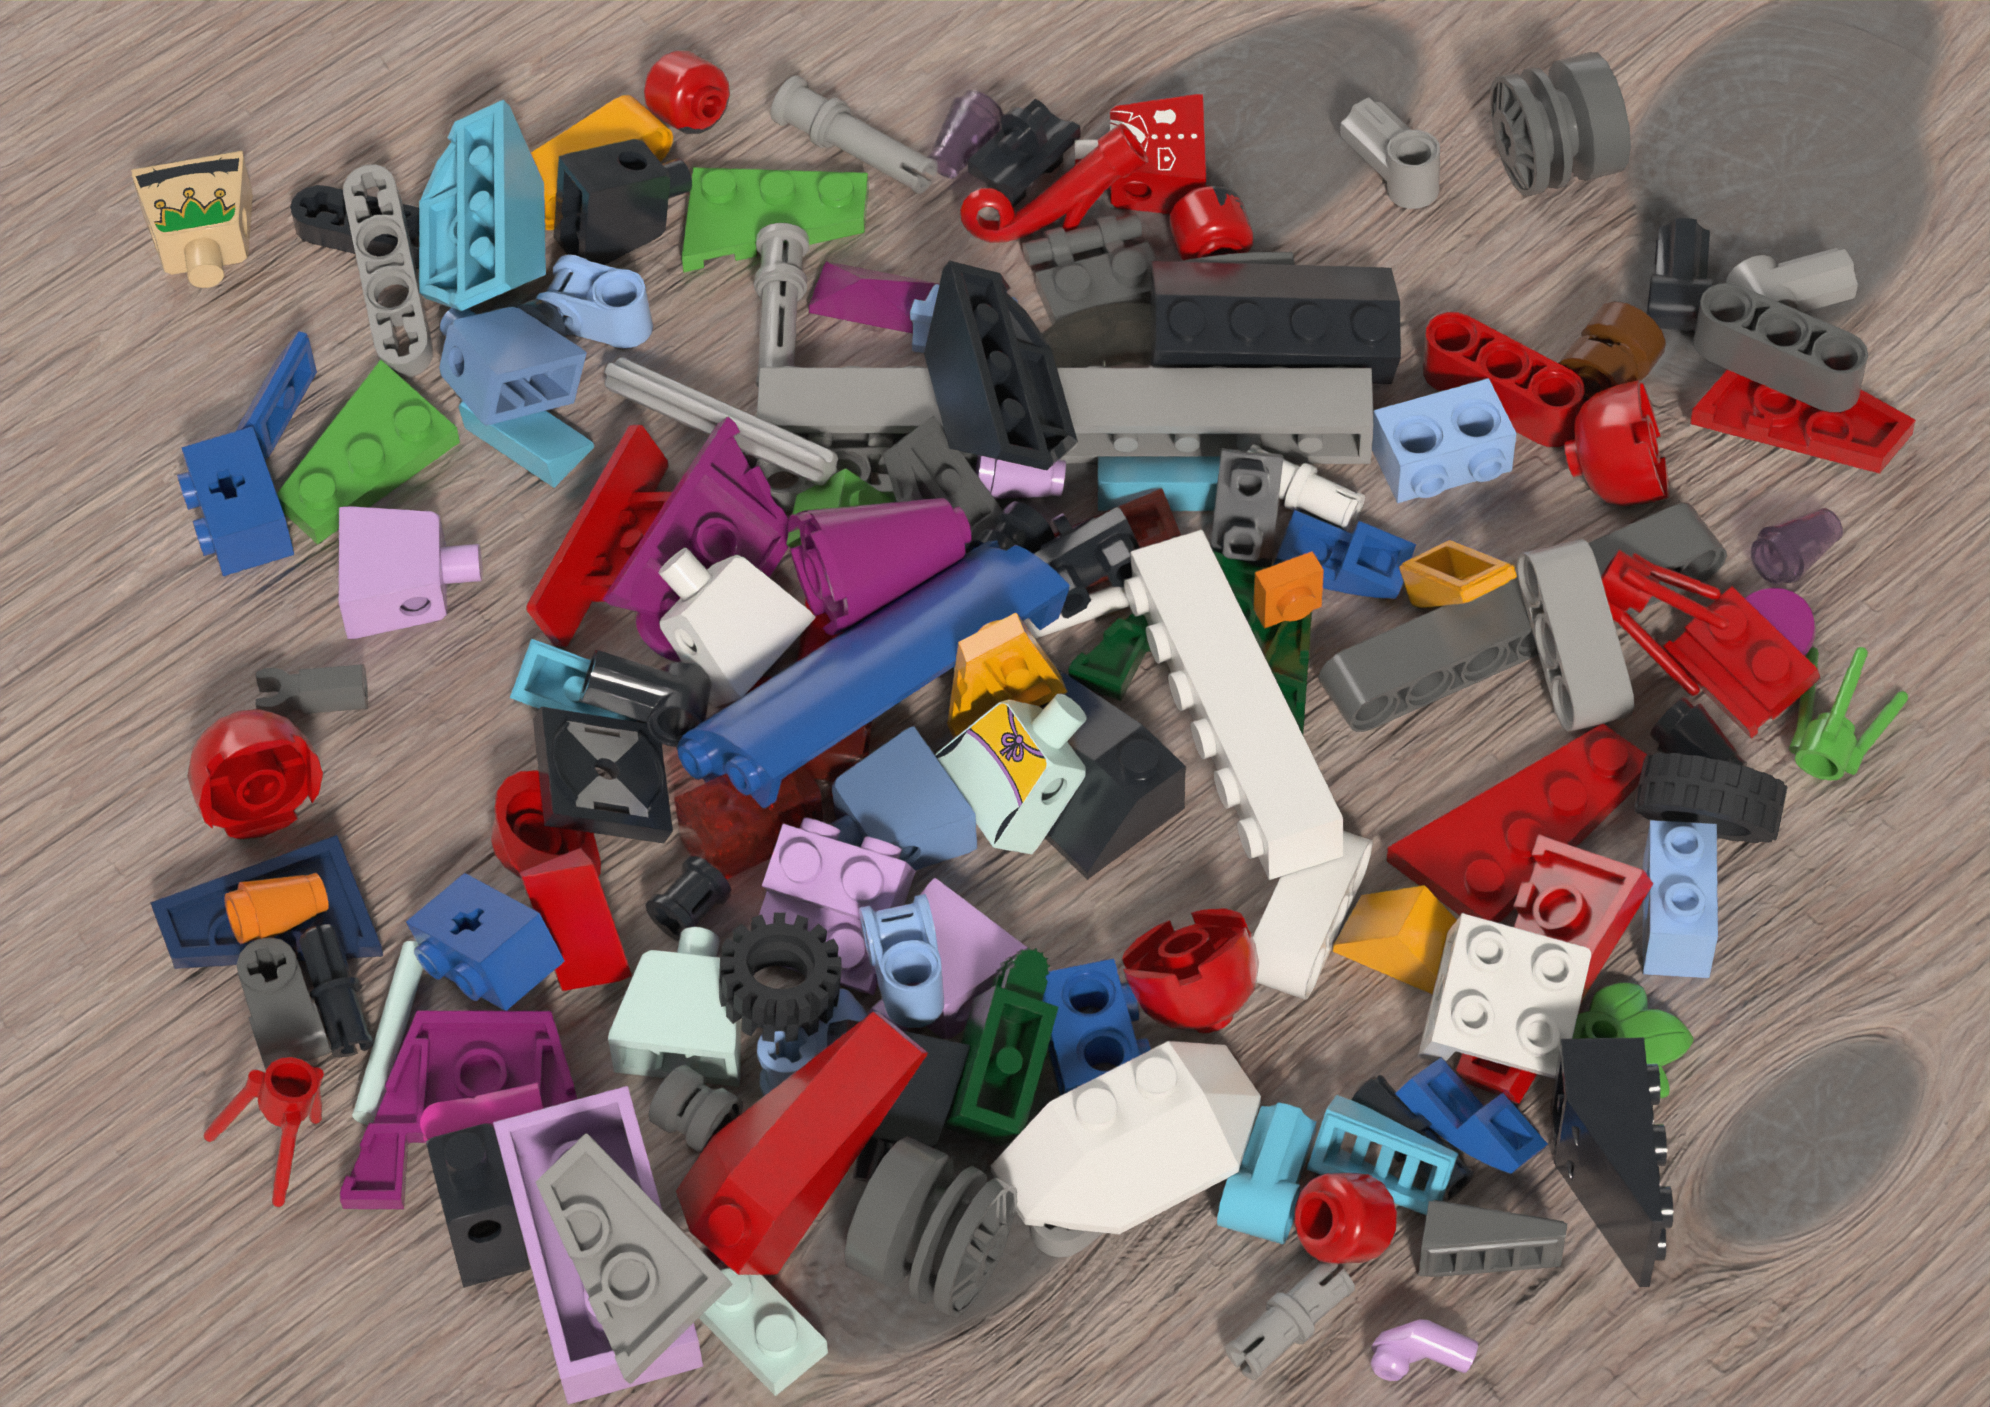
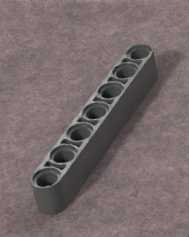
[1318,503,1727,732]

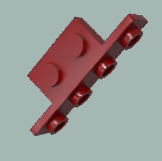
[526,425,672,647]

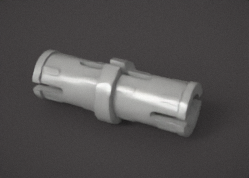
[1225,1261,1355,1380]

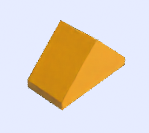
[1333,885,1457,995]

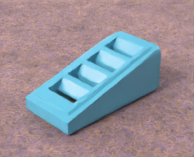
[1307,1095,1458,1216]

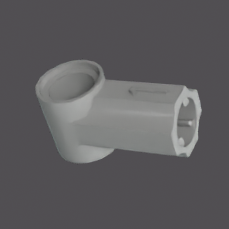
[1340,97,1440,209]
[1726,248,1858,312]

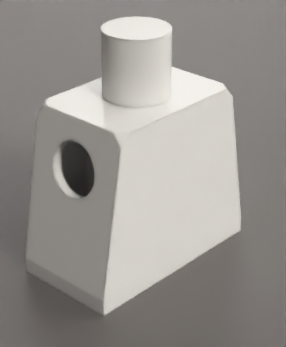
[658,548,816,708]

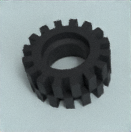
[719,913,842,1042]

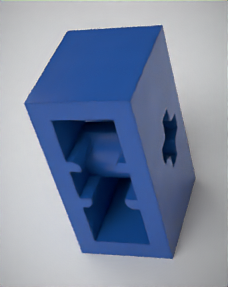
[177,426,295,576]
[406,873,565,1011]

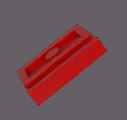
[1663,586,1821,739]

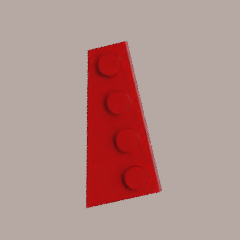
[1386,724,1647,923]
[1456,835,1653,1104]

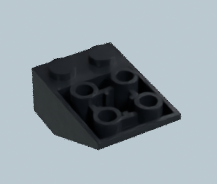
[1550,1037,1673,1287]

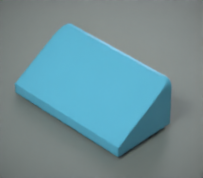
[458,401,594,488]
[1098,456,1220,511]
[510,639,637,722]

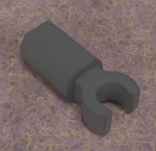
[255,664,368,717]

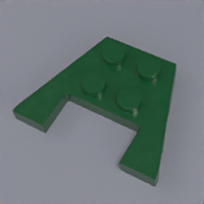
[1068,551,1312,735]

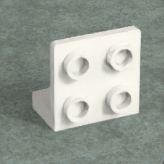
[1418,913,1591,1079]

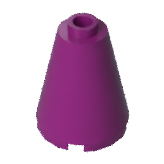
[788,498,972,635]

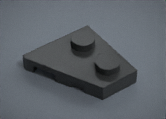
[883,416,1002,549]

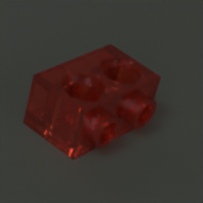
[674,765,824,879]

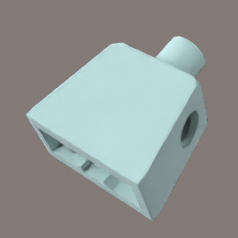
[608,927,741,1087]

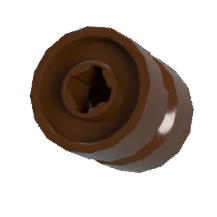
[1558,301,1666,404]

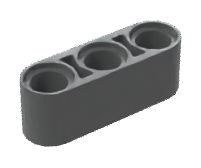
[1694,283,1868,412]

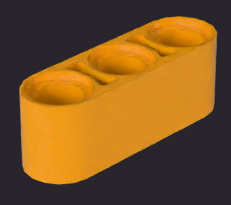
[531,95,673,231]

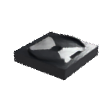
[533,707,673,844]

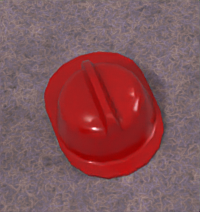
[491,770,601,878]

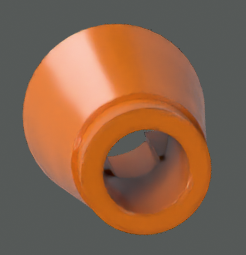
[224,873,329,944]

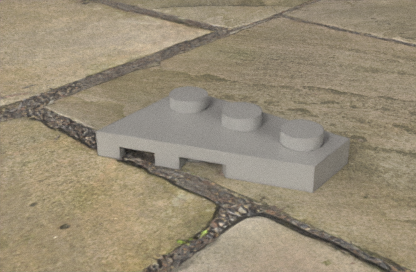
[535,1133,733,1385]

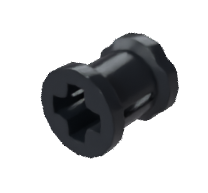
[645,856,732,941]

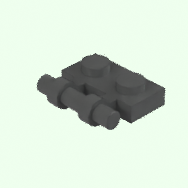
[1023,213,1156,331]

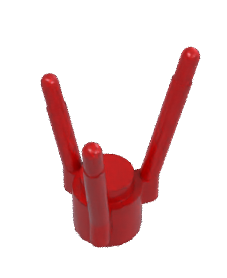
[1601,549,1729,696]
[203,1057,324,1207]

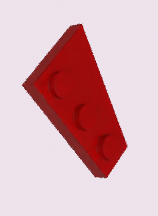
[1690,369,1916,474]

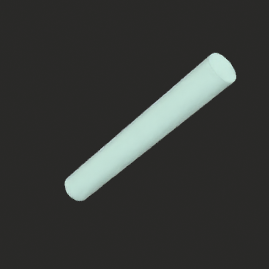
[352,941,423,1125]

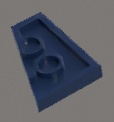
[150,835,383,969]

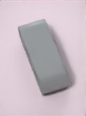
[1517,539,1634,731]

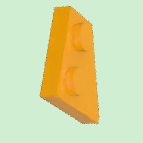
[947,613,1068,739]

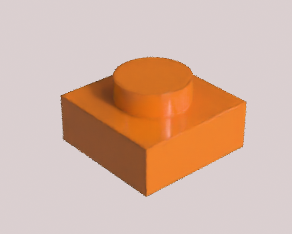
[1254,551,1324,628]

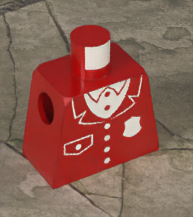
[1075,94,1206,214]

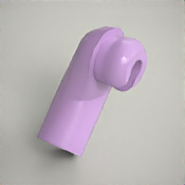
[1371,1319,1478,1381]

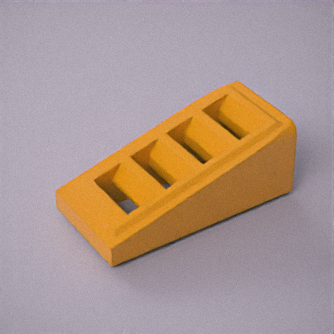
[1399,540,1517,608]

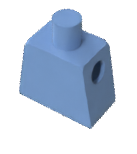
[439,307,587,426]
[829,726,977,871]

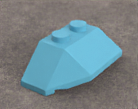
[419,100,546,311]

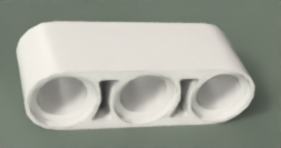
[1253,830,1373,1000]

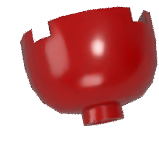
[1564,380,1670,506]
[187,709,323,839]
[1122,908,1259,1033]

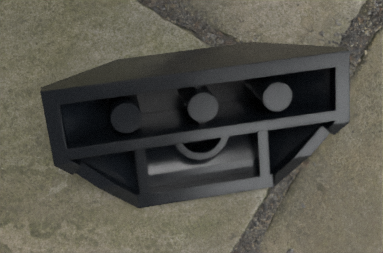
[924,260,1078,471]

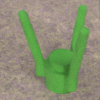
[1789,647,1908,781]

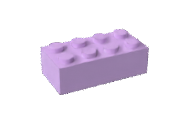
[493,1086,703,1405]

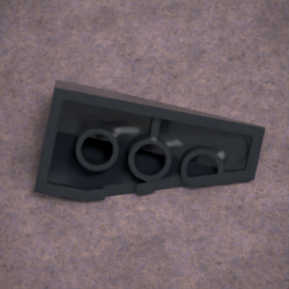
[1039,668,1186,880]

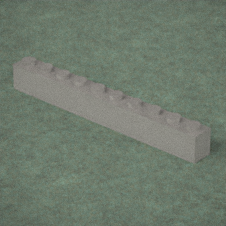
[757,366,1373,464]

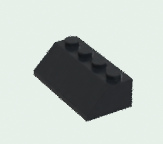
[1151,261,1401,384]

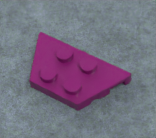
[603,417,789,617]

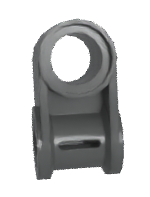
[237,937,331,1071]

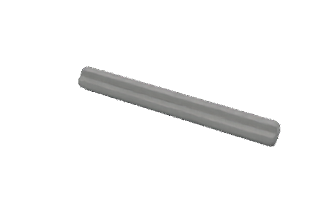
[604,357,839,486]

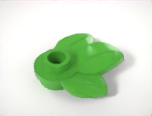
[1572,983,1694,1098]

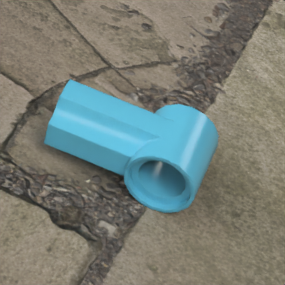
[1217,1102,1317,1244]

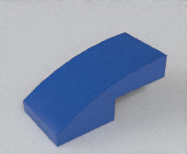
[1272,510,1416,599]
[1395,1057,1548,1174]

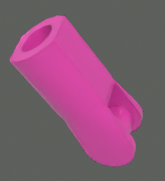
[420,1083,543,1146]

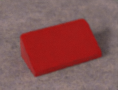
[519,848,632,991]

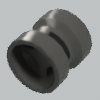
[648,1064,743,1153]

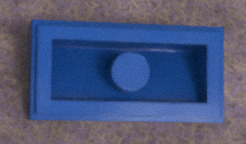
[235,331,317,461]

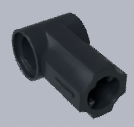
[1647,218,1713,332]
[579,650,712,747]

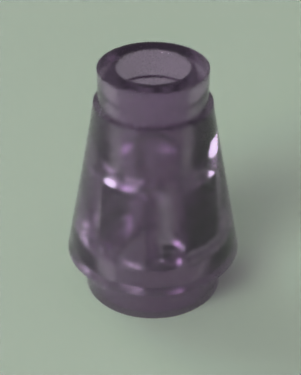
[928,90,1004,179]
[1751,508,1843,584]

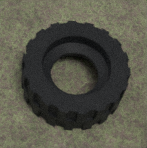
[1633,753,1788,843]

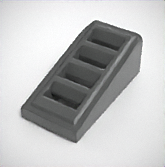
[1418,1200,1568,1277]

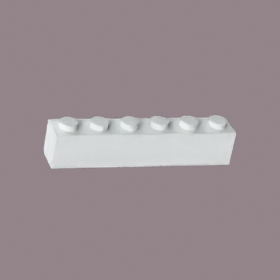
[1124,530,1343,880]

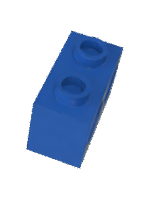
[1042,958,1151,1097]

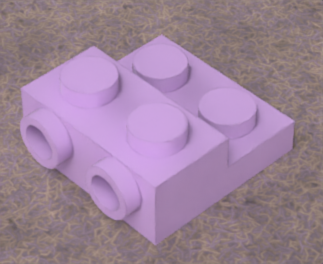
[759,818,916,995]

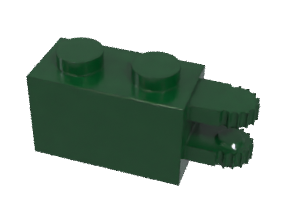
[943,947,1059,1146]

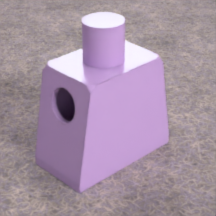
[339,506,483,639]
[869,878,1027,1039]

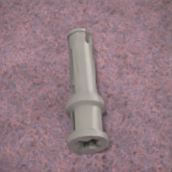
[770,75,938,194]
[754,223,809,388]

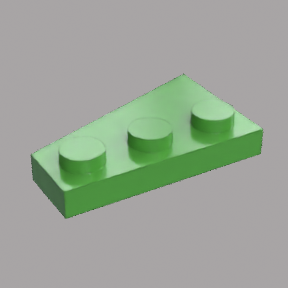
[682,167,869,272]
[277,360,460,545]

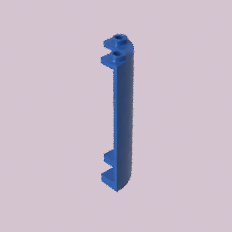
[677,541,1070,808]

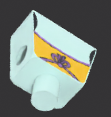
[935,694,1086,855]

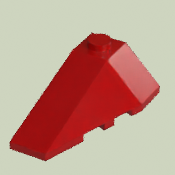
[676,1012,928,1275]

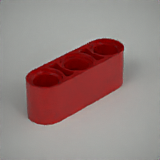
[1423,312,1584,447]

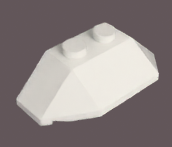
[991,1041,1261,1234]

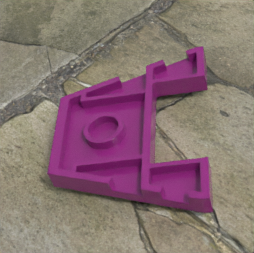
[340,1011,578,1209]

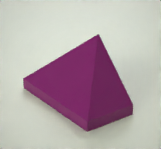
[809,261,939,334]

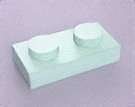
[699,1261,828,1396]

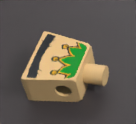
[131,151,253,288]

